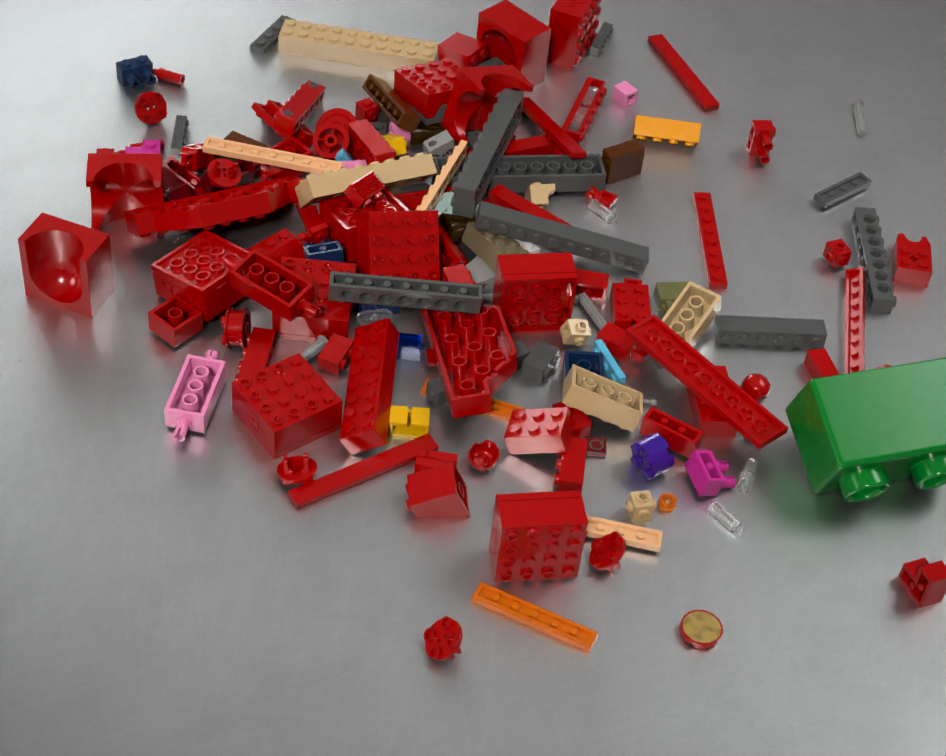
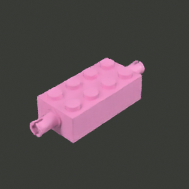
[164,350,226,442]

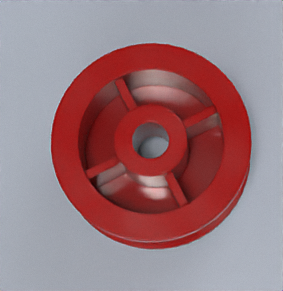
[312,123,351,161]
[221,307,251,349]

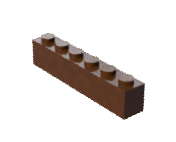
[362,74,421,133]

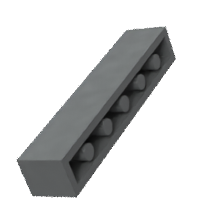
[713,315,827,348]

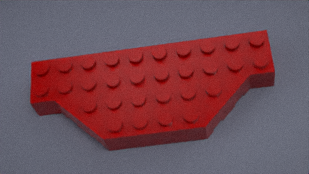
[124,176,303,238]
[419,301,517,419]

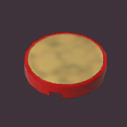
[679,610,723,649]

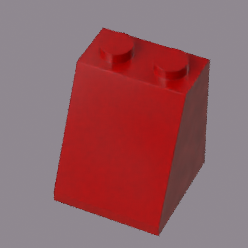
[438,32,488,67]
[405,462,470,519]

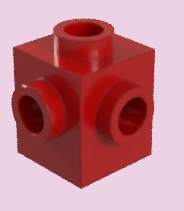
[823,239,852,268]

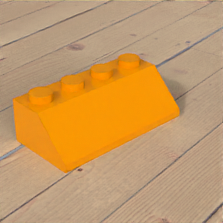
[633,115,701,147]

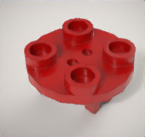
[134,91,167,125]
[207,158,242,189]
[276,453,318,485]
[589,532,626,572]
[423,616,463,661]

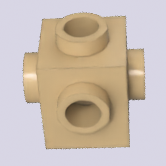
[560,318,591,346]
[625,490,656,523]

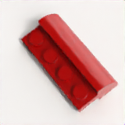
[251,100,314,148]

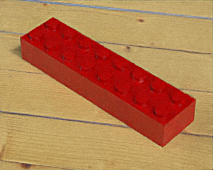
[340,318,399,455]

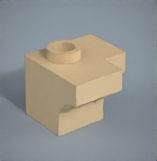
[525,182,556,209]

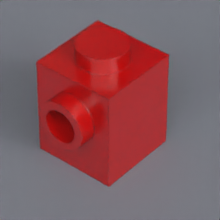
[355,97,379,122]

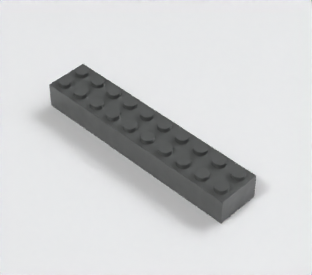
[450,88,524,219]
[433,154,606,193]

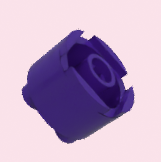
[630,433,674,480]

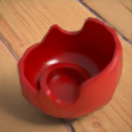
[741,373,771,401]
[468,440,499,471]

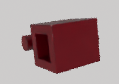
[164,182,192,202]

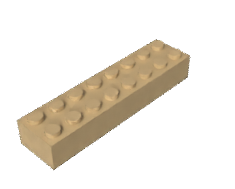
[295,152,437,208]

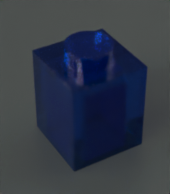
[397,333,425,361]

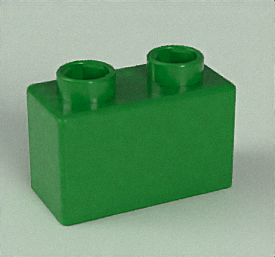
[785,358,946,502]

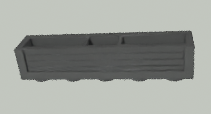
[589,22,614,57]
[171,115,189,156]

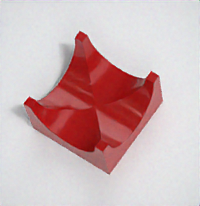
[441,65,534,144]
[86,153,165,237]

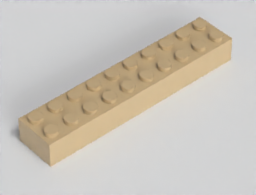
[278,19,439,71]

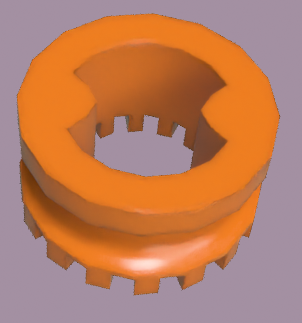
[658,492,677,512]

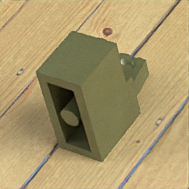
[653,282,688,314]

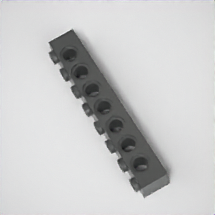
[851,207,897,314]
[328,271,482,314]

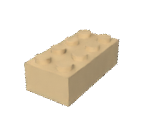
[661,281,722,348]
[562,364,643,432]

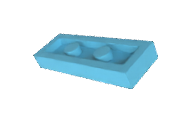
[592,339,626,385]

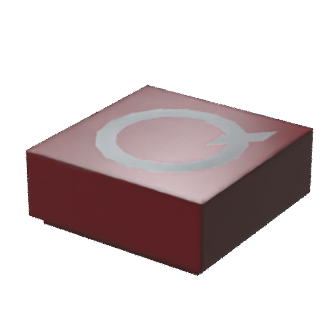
[586,437,606,457]

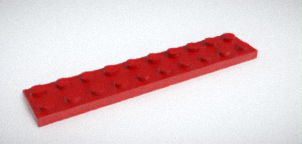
[626,315,788,450]

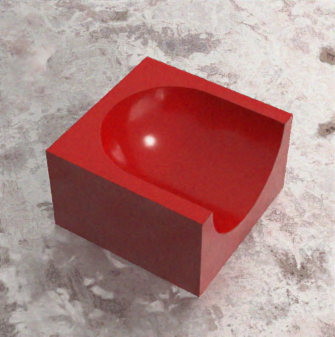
[476,0,551,92]
[18,212,115,318]

